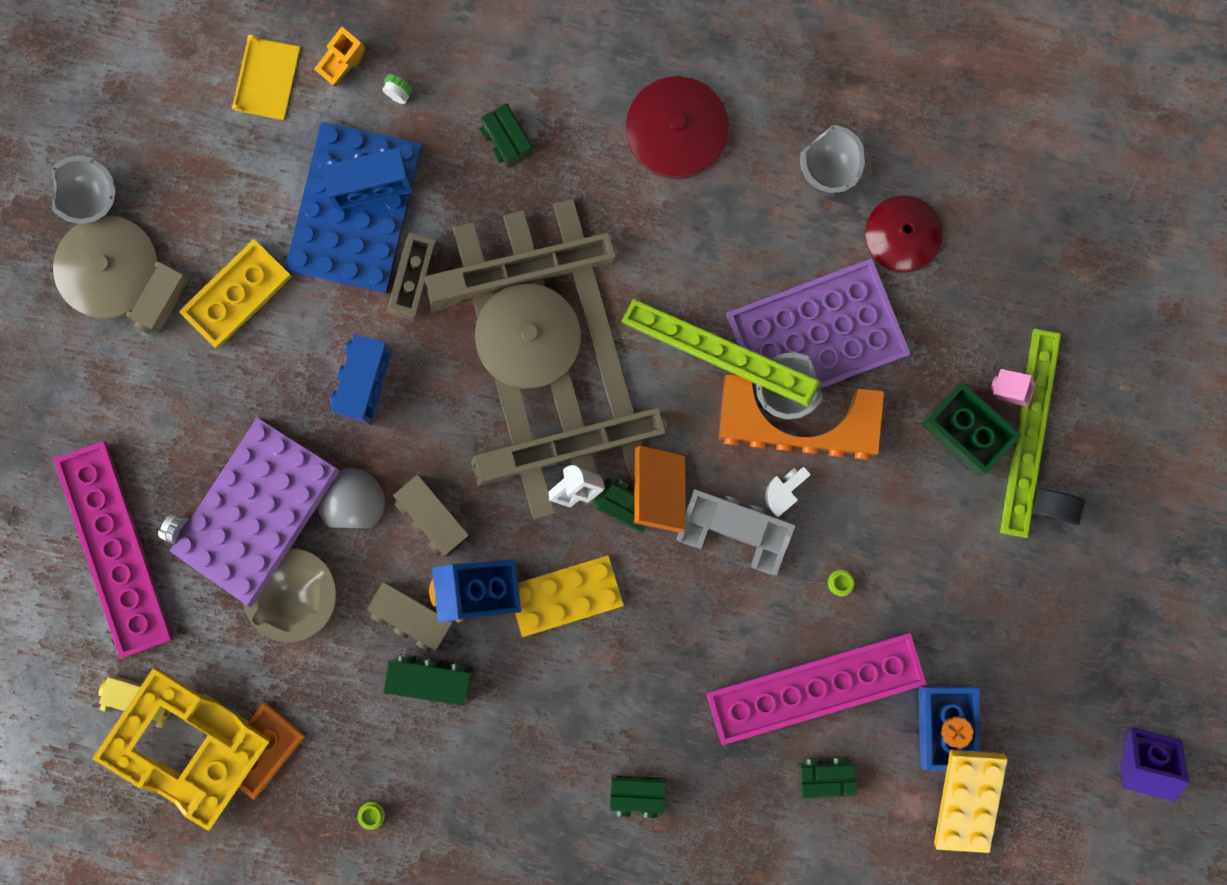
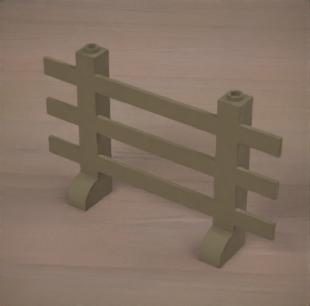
[424,199,667,520]

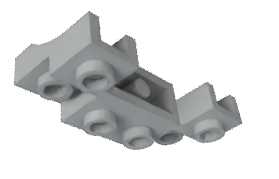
[675,489,795,576]

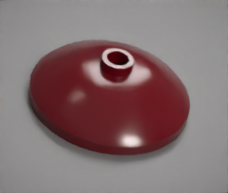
[864,196,942,273]

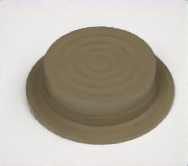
[243,548,337,642]

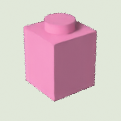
[991,369,1036,407]

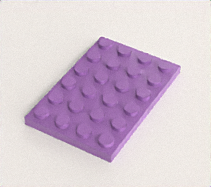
[726,258,910,411]
[170,418,340,607]

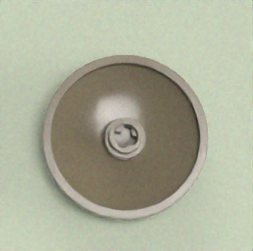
[53,216,160,320]
[475,284,581,389]

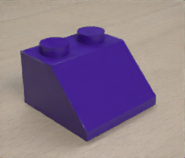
[1120,727,1189,802]

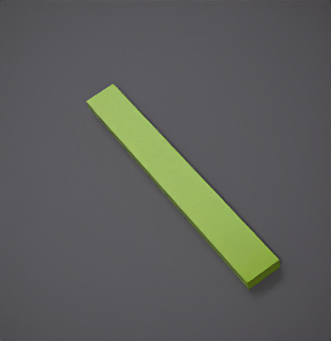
[621,299,821,407]
[1000,328,1061,538]

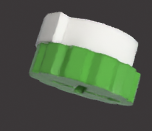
[382,74,412,104]

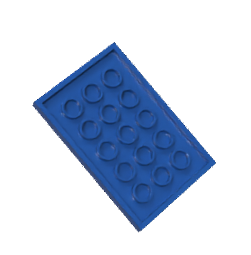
[285,122,423,294]

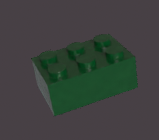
[920,382,1022,477]
[383,654,475,706]

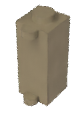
[125,262,190,334]

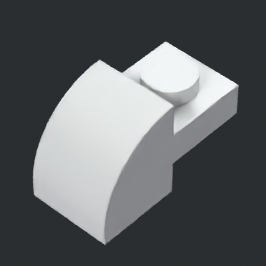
[548,466,605,507]
[765,467,811,518]

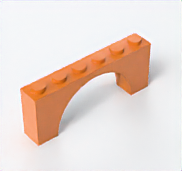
[718,374,884,460]

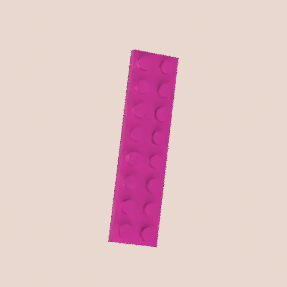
[53,441,174,659]
[706,633,927,745]

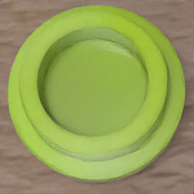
[828,570,855,596]
[358,802,385,830]

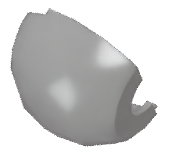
[800,125,865,193]
[52,155,116,224]
[756,352,823,420]
[318,468,386,529]

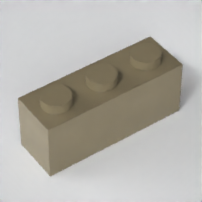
[386,233,435,320]
[393,475,471,557]
[367,582,455,652]

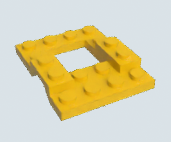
[92,666,271,831]

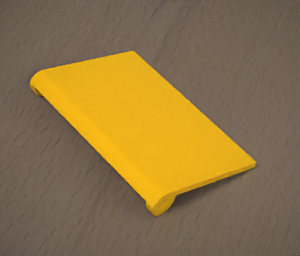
[232,35,300,120]

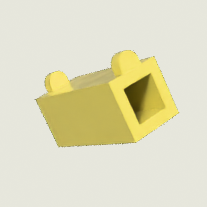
[99,676,171,729]

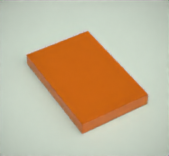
[634,446,686,533]
[238,702,307,800]

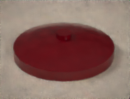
[626,76,729,179]

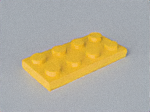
[179,239,292,350]
[515,555,624,637]
[934,750,1007,853]

